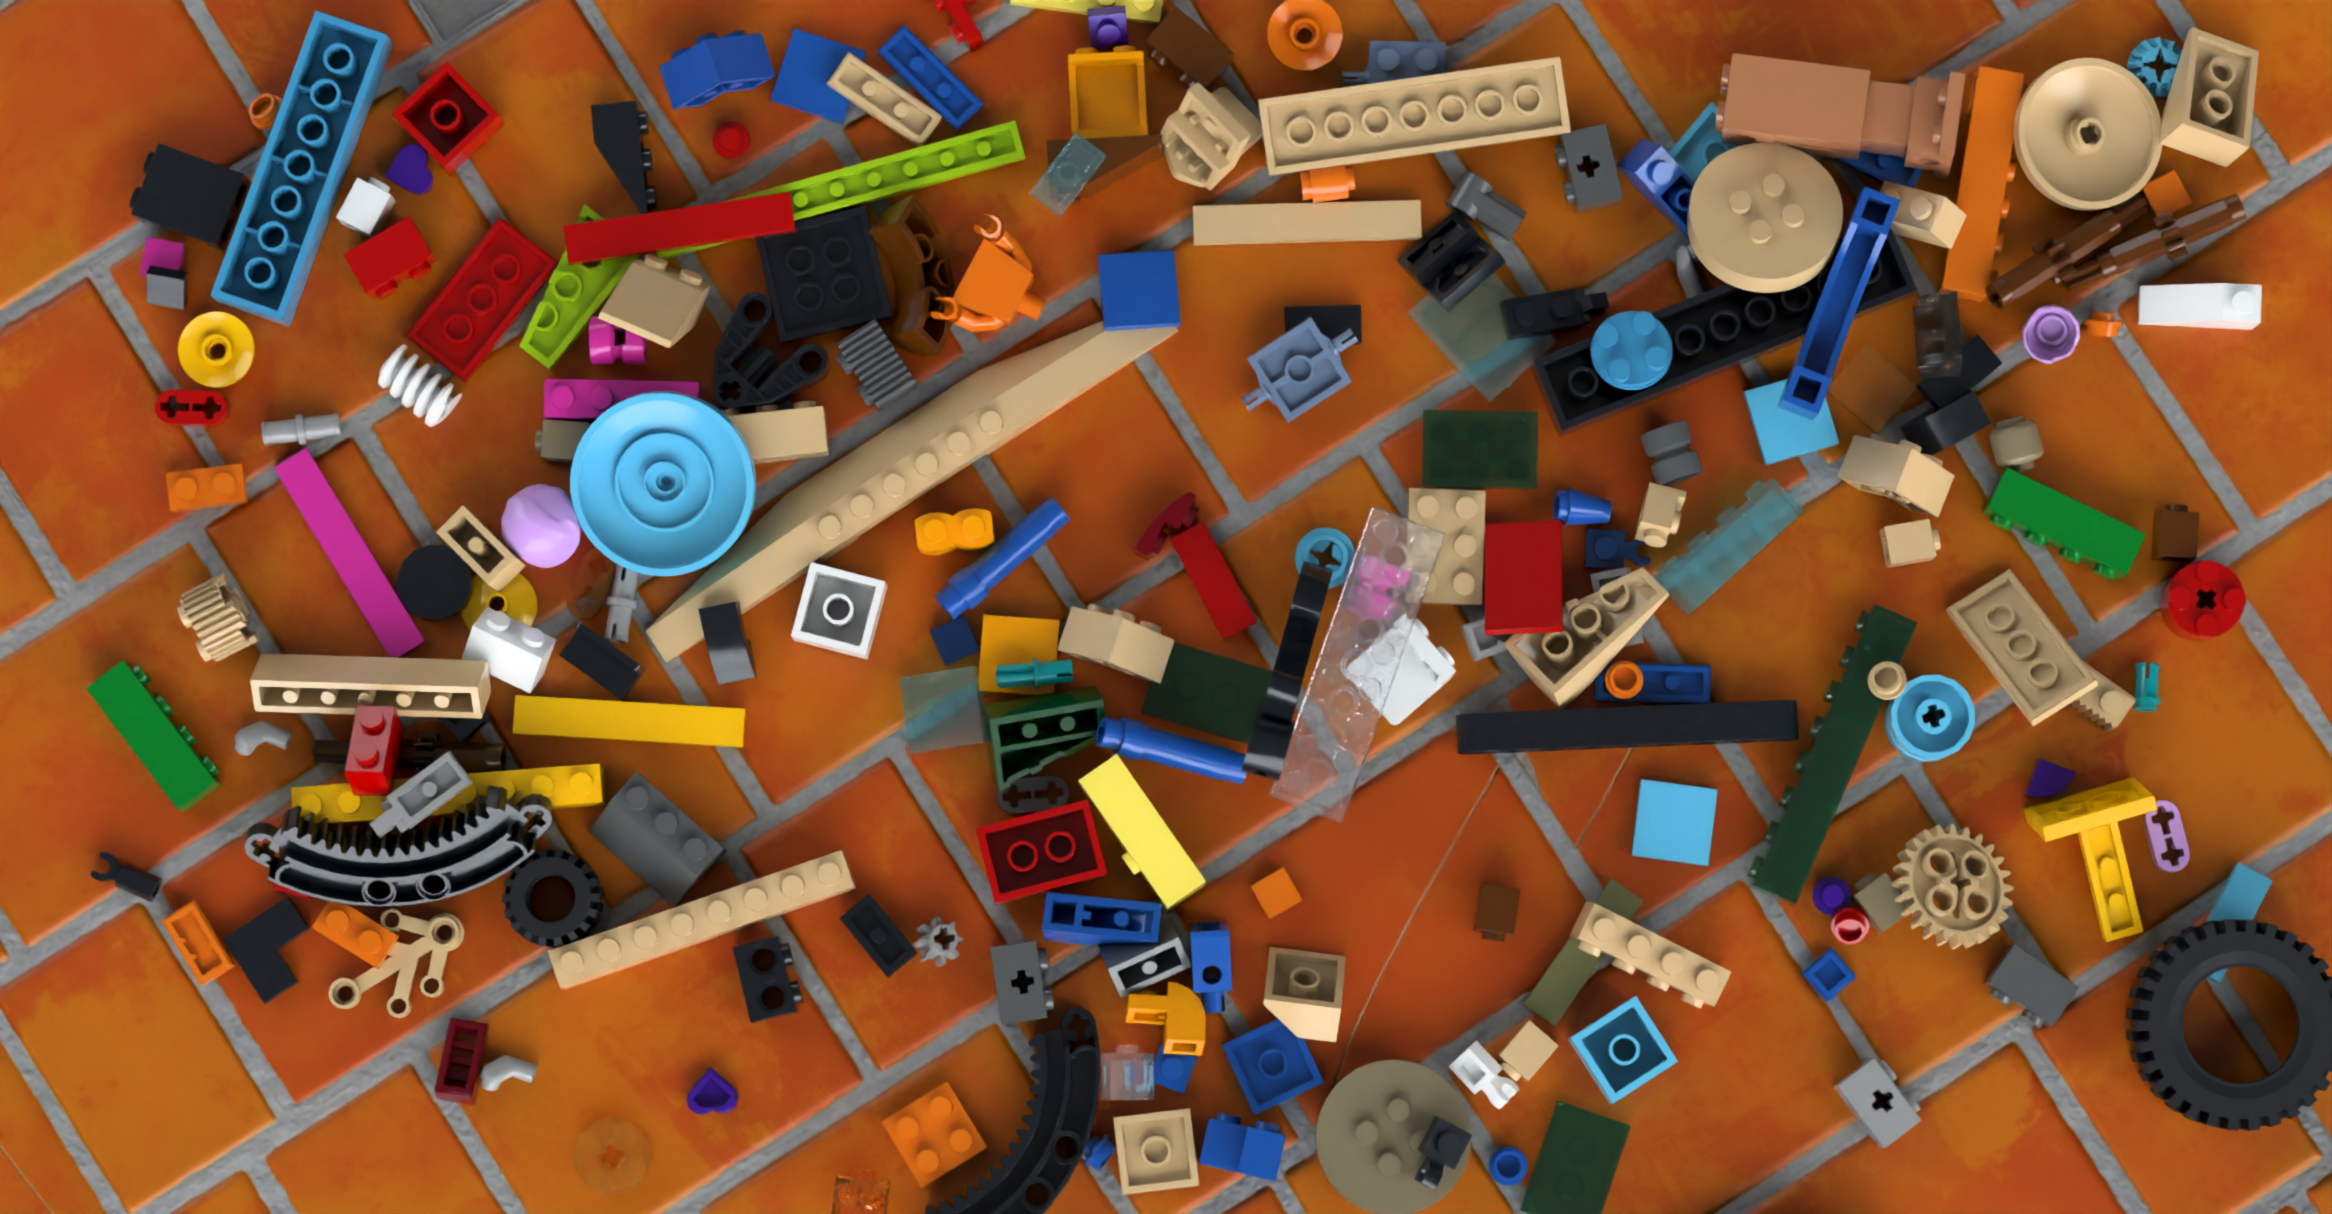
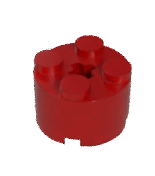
[2161,560,2246,641]

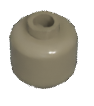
[1989,415,2044,472]

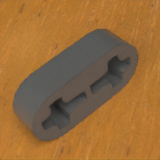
[996,776,1070,815]

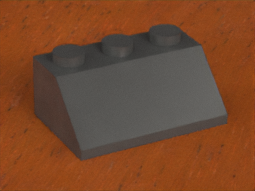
[589,771,727,907]

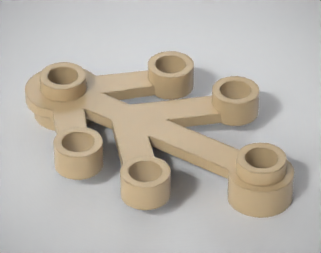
[328,909,465,1018]

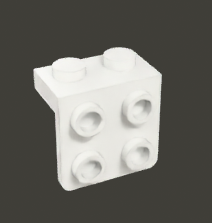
[1346,614,1456,725]

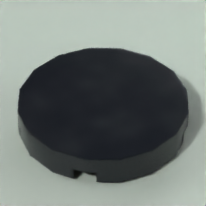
[397,545,474,621]

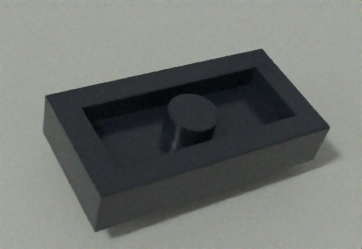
[839,894,918,978]

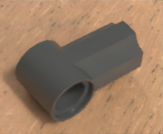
[1445,171,1527,241]

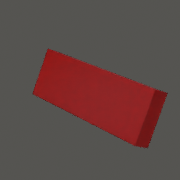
[1170,521,1258,641]

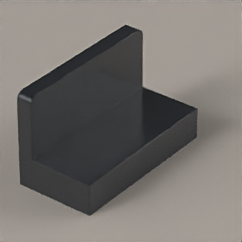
[560,622,645,701]

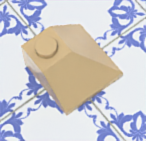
[1263,947,1346,1042]

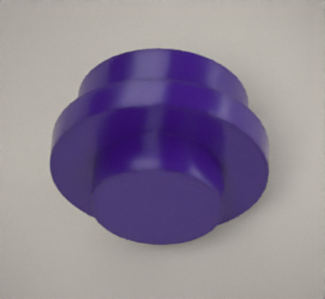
[1812,877,1851,916]

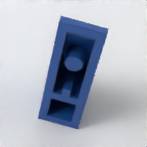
[1042,892,1162,945]

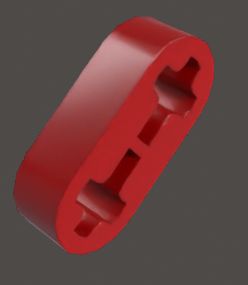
[155,389,230,427]

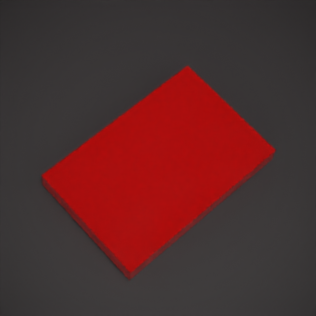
[1485,520,1563,635]

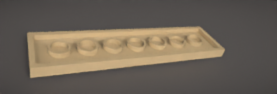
[1258,57,1571,176]

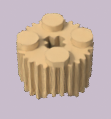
[177,572,260,662]

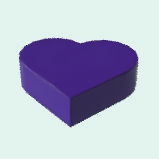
[385,144,433,195]
[687,1067,739,1115]

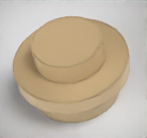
[1868,661,1907,700]

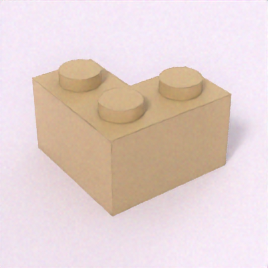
[1837,433,1955,518]
[1057,604,1175,683]

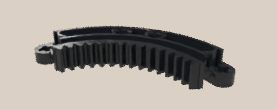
[245,785,553,907]
[925,1008,1101,1214]

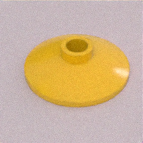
[178,311,255,388]
[461,573,538,631]

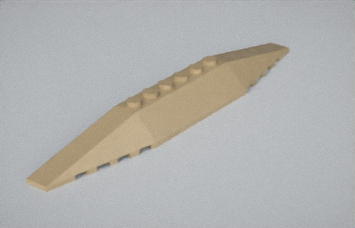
[645,321,1178,663]

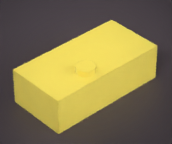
[1078,754,1206,912]

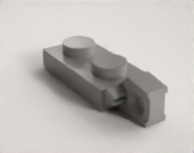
[369,751,473,838]

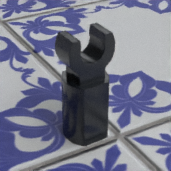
[90,852,162,902]

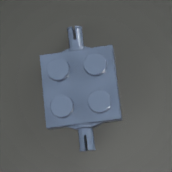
[1342,41,1449,87]
[1241,316,1358,423]

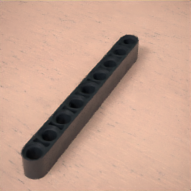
[1456,700,1799,755]

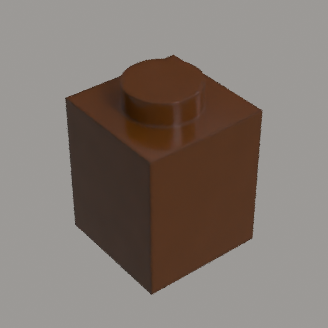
[2151,504,2199,563]
[1474,883,1521,942]

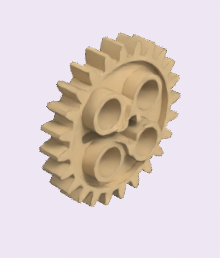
[1892,824,2014,949]

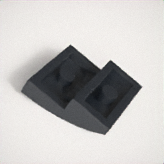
[1397,211,1505,312]

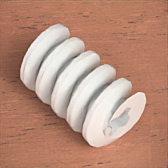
[378,344,463,427]

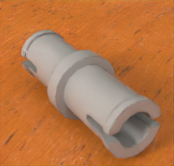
[261,412,341,446]
[603,564,638,644]

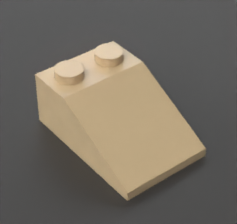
[2159,27,2259,167]
[598,254,711,348]

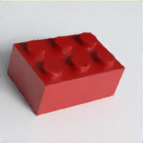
[976,799,1108,906]

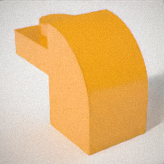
[1125,982,1206,1056]

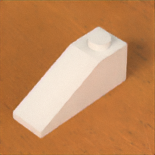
[2138,283,2262,330]

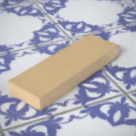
[826,52,943,147]

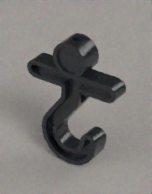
[1241,561,1333,781]

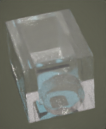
[1101,1045,1154,1100]

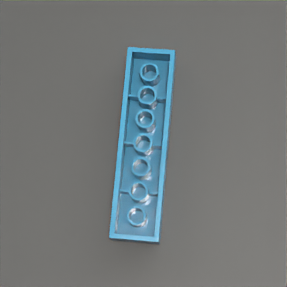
[210,10,394,327]

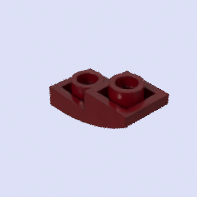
[1134,492,1199,560]

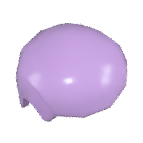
[2021,304,2080,364]

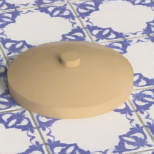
[2013,58,2162,211]

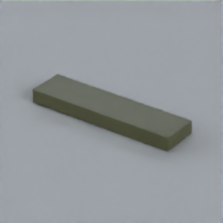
[1523,879,1643,1027]

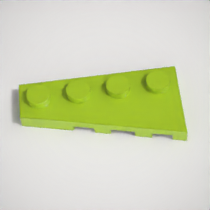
[520,204,644,371]

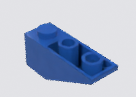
[1616,139,1694,239]

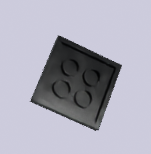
[756,206,893,344]

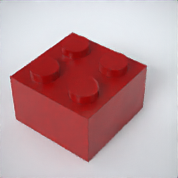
[391,62,505,176]

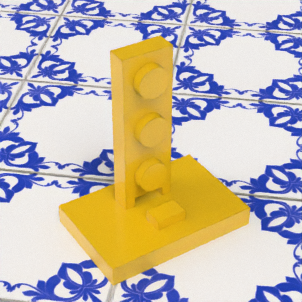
[2024,777,2157,942]

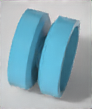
[1884,674,1975,762]

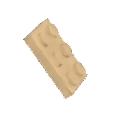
[1405,488,1486,606]

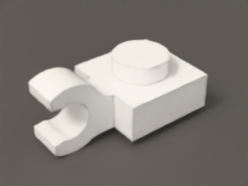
[1448,1040,1520,1109]

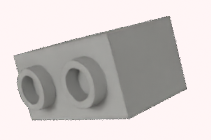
[1833,1058,1922,1149]

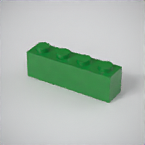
[1982,467,2146,581]
[86,660,222,812]

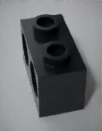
[733,936,803,1024]

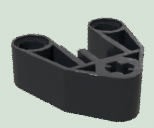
[713,292,830,412]

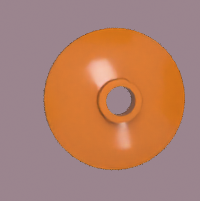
[1267,0,1343,71]

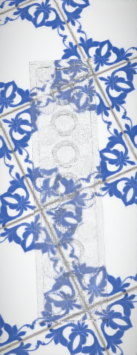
[1269,506,1446,823]

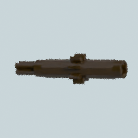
[312,732,507,775]

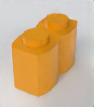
[915,508,995,556]

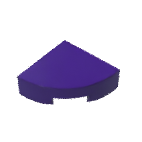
[2025,759,2076,798]

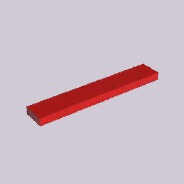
[563,192,796,265]

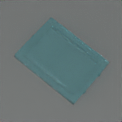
[1407,273,1557,403]

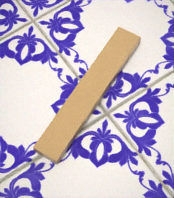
[1193,200,1422,245]

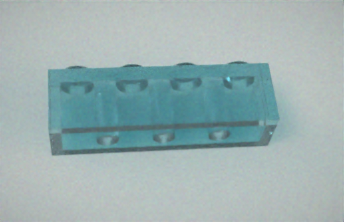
[1658,477,1804,617]

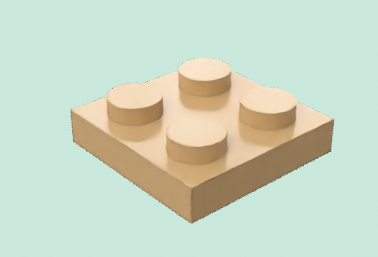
[1113,1108,1199,1195]

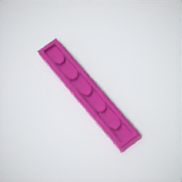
[274,448,427,658]

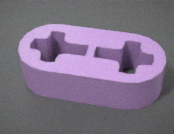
[2142,800,2190,873]

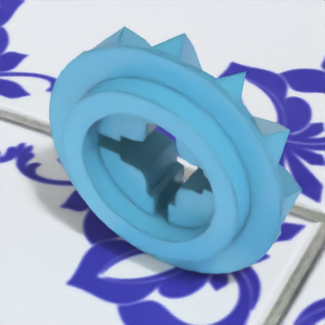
[2127,36,2182,98]
[1295,528,1356,589]

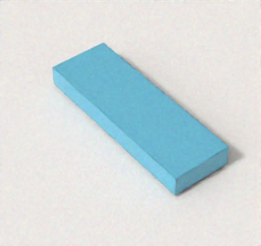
[2206,862,2273,983]

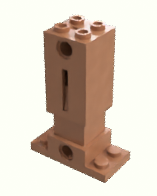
[1715,53,1966,180]

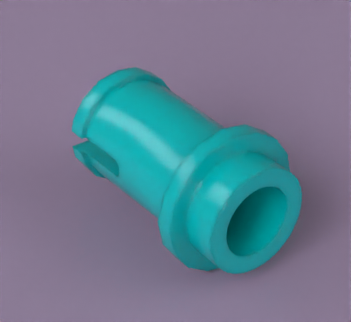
[2133,662,2161,712]

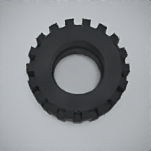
[502,849,604,948]

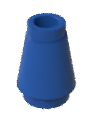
[1553,487,1612,525]

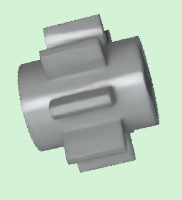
[912,917,964,967]

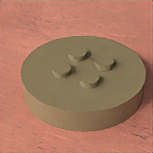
[1315,1060,1471,1214]

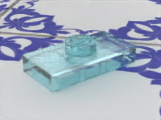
[1029,132,1107,217]

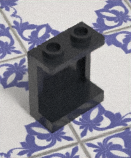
[130,143,250,251]

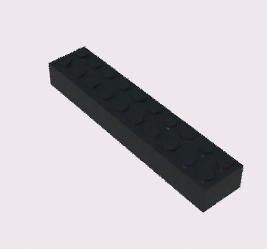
[1530,227,1917,437]

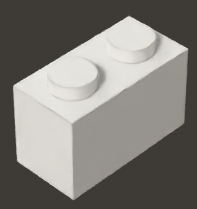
[461,607,556,693]

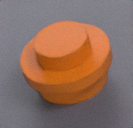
[249,93,282,130]
[2083,311,2122,337]
[1605,660,1643,699]

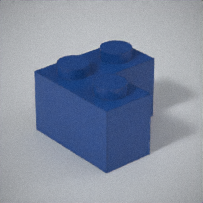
[659,30,776,109]
[1198,1112,1286,1181]

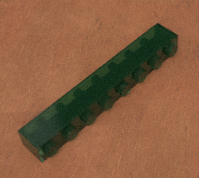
[1747,604,1918,906]

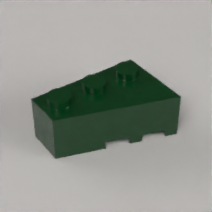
[982,685,1105,792]

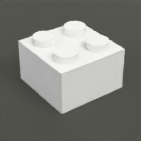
[791,562,888,660]

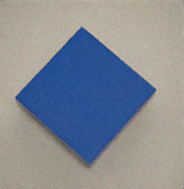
[1801,948,1856,1002]

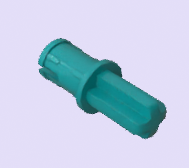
[996,658,1073,689]

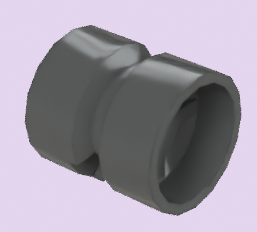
[1640,421,1704,486]

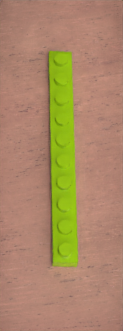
[657,120,1026,260]

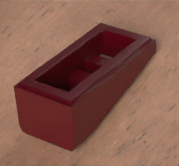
[434,1018,489,1105]

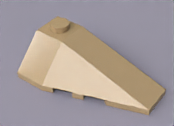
[1503,567,1669,710]

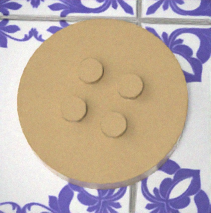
[1687,142,1843,293]

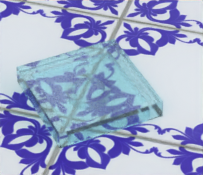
[899,666,987,754]

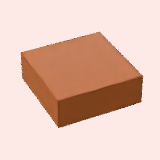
[2140,170,2192,217]
[1250,867,1303,920]

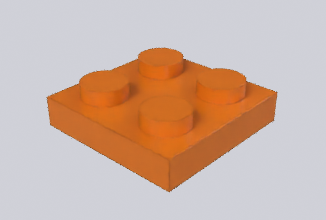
[882,1081,988,1188]

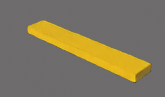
[512,695,746,748]

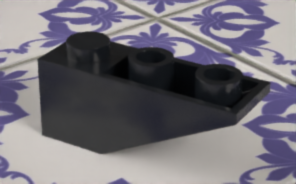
[591,101,657,214]

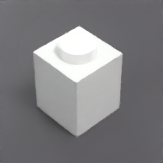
[336,177,396,238]

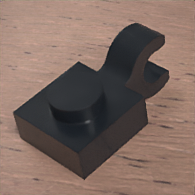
[1414,1116,1472,1190]

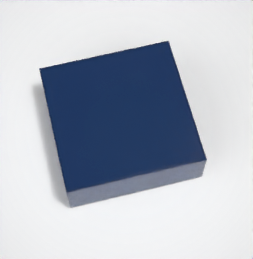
[930,615,980,666]

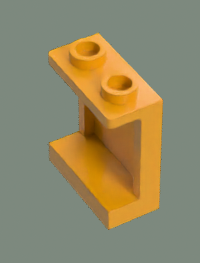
[1068,45,1148,139]

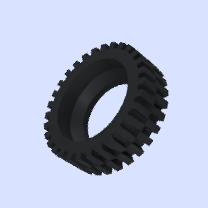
[2125,919,2332,1131]

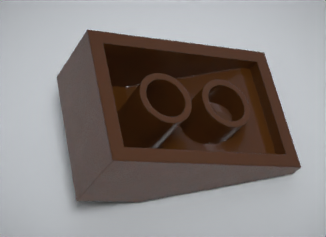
[1047,135,1162,205]

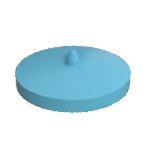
[570,391,756,576]

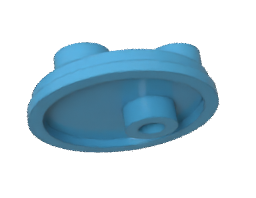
[1591,311,1673,390]

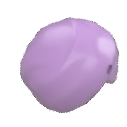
[501,484,582,568]

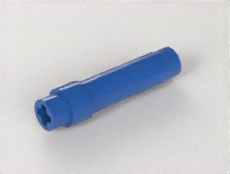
[934,497,1070,620]
[1095,716,1247,784]

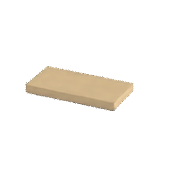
[1946,569,2098,726]

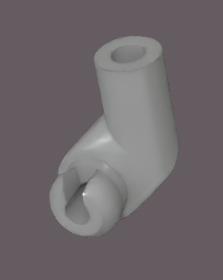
[1676,243,1705,299]
[234,721,293,756]
[480,1055,538,1091]

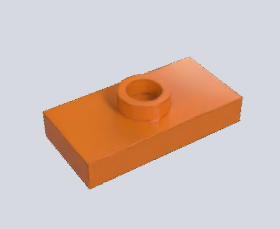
[161,900,235,986]

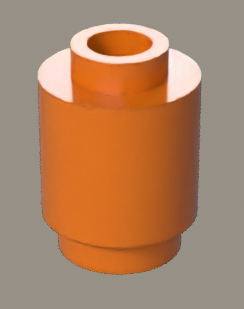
[1299,165,1355,203]

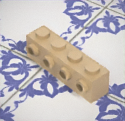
[1569,901,1731,1009]

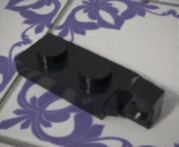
[1499,288,1610,340]

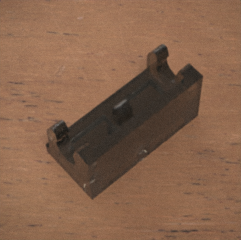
[1913,292,1963,378]

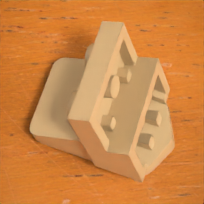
[1160,82,1262,191]

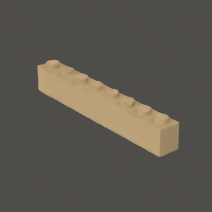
[548,850,857,989]

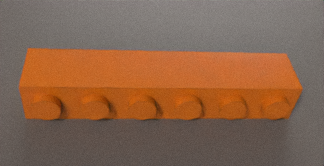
[1937,66,2029,302]

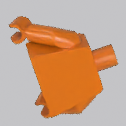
[931,212,1047,332]

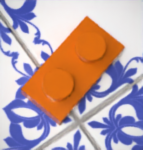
[166,463,248,512]
[312,901,399,969]

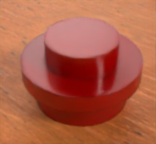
[712,121,751,160]
[1831,907,1869,944]

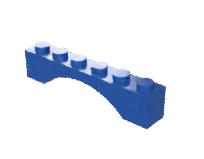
[1777,187,1901,420]

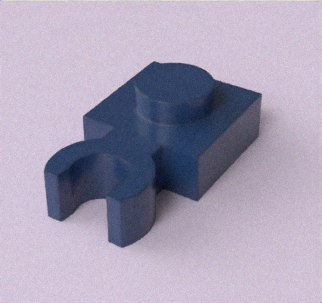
[1584,529,1651,570]

